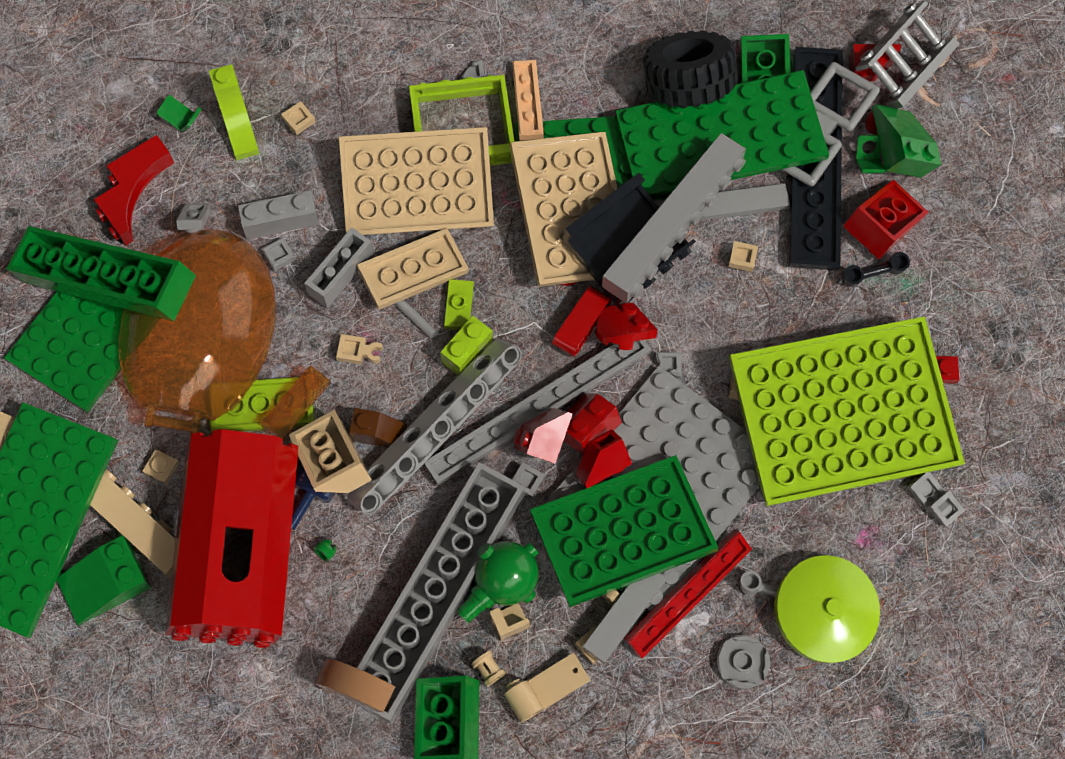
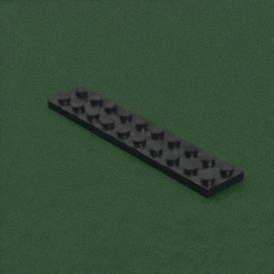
[789,47,843,271]

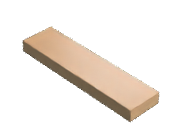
[512,60,544,141]

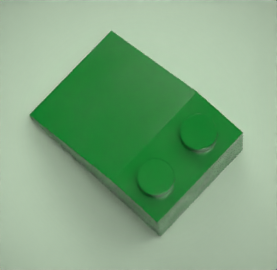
[738,34,790,83]
[872,104,941,178]
[57,535,152,626]

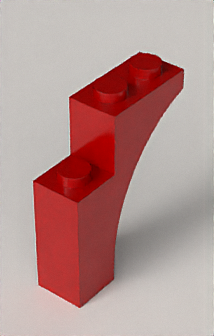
[94,135,174,246]

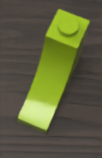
[208,64,260,161]

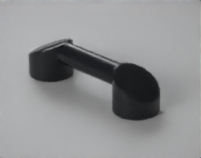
[842,252,910,287]

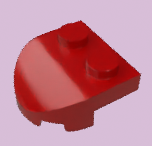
[595,303,658,350]

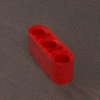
[552,286,612,357]

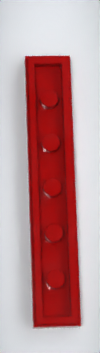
[624,529,752,659]

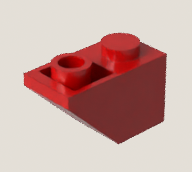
[575,429,632,488]

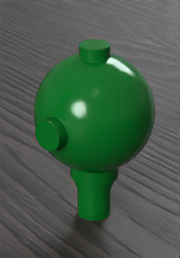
[456,541,539,623]

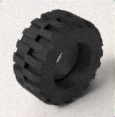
[643,30,738,108]

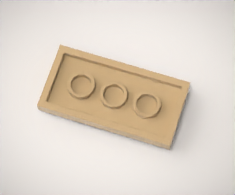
[357,228,469,310]

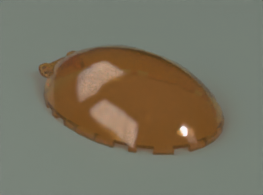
[119,229,276,434]

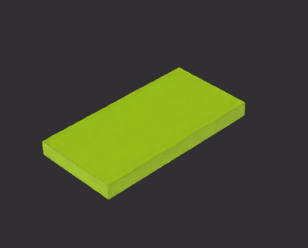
[210,376,314,434]

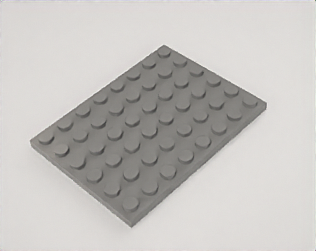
[532,366,760,613]

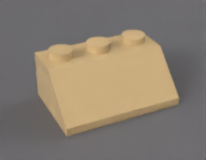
[289,410,372,493]

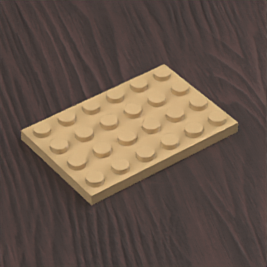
[339,127,494,235]
[509,132,618,287]

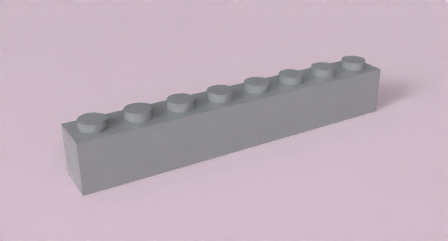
[602,133,746,304]

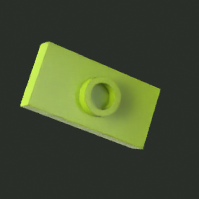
[444,279,474,330]

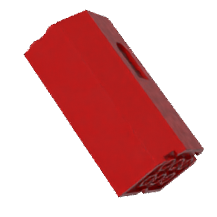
[165,429,299,648]

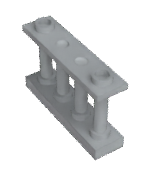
[855,1,960,109]

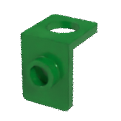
[156,95,202,133]
[855,135,885,174]

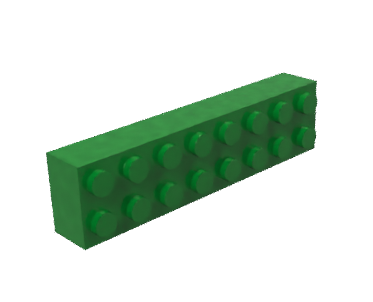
[6,226,196,321]

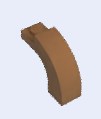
[314,658,395,712]

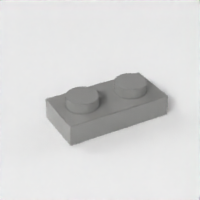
[176,203,211,233]

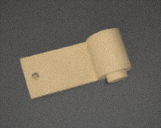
[504,652,591,723]

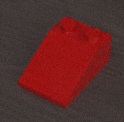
[843,179,929,259]

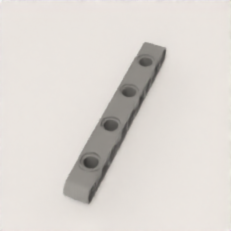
[348,339,521,515]

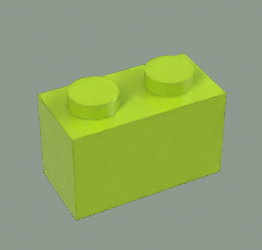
[440,316,493,376]

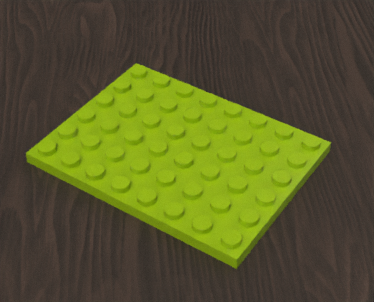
[728,316,965,507]

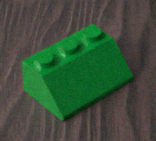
[414,676,480,759]

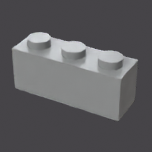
[238,190,319,240]
[304,228,374,308]

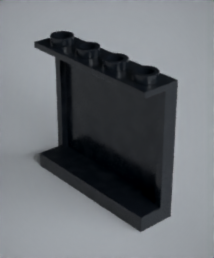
[560,173,696,306]

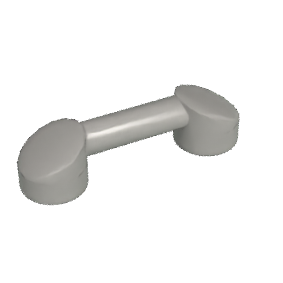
[739,571,778,596]

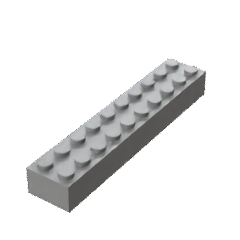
[345,462,525,725]

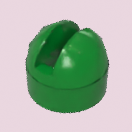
[313,539,336,562]

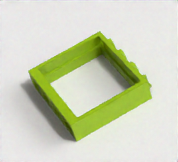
[409,74,514,166]

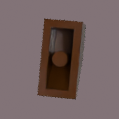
[349,408,407,448]

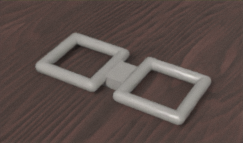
[781,62,880,186]

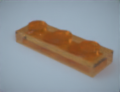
[261,365,331,439]

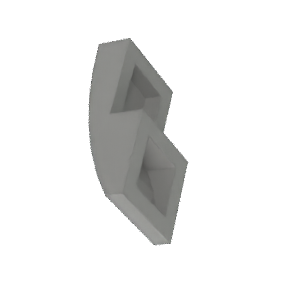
[906,472,965,527]

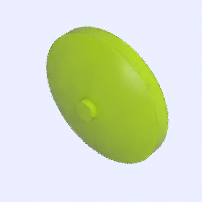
[774,555,880,663]

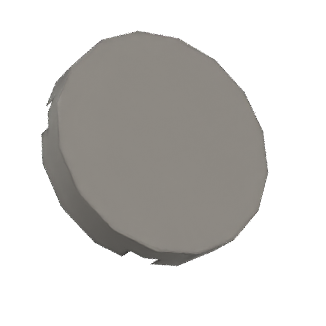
[716,635,770,690]

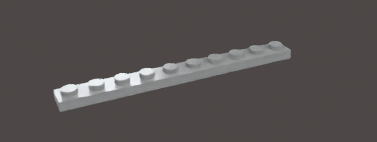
[424,340,651,485]

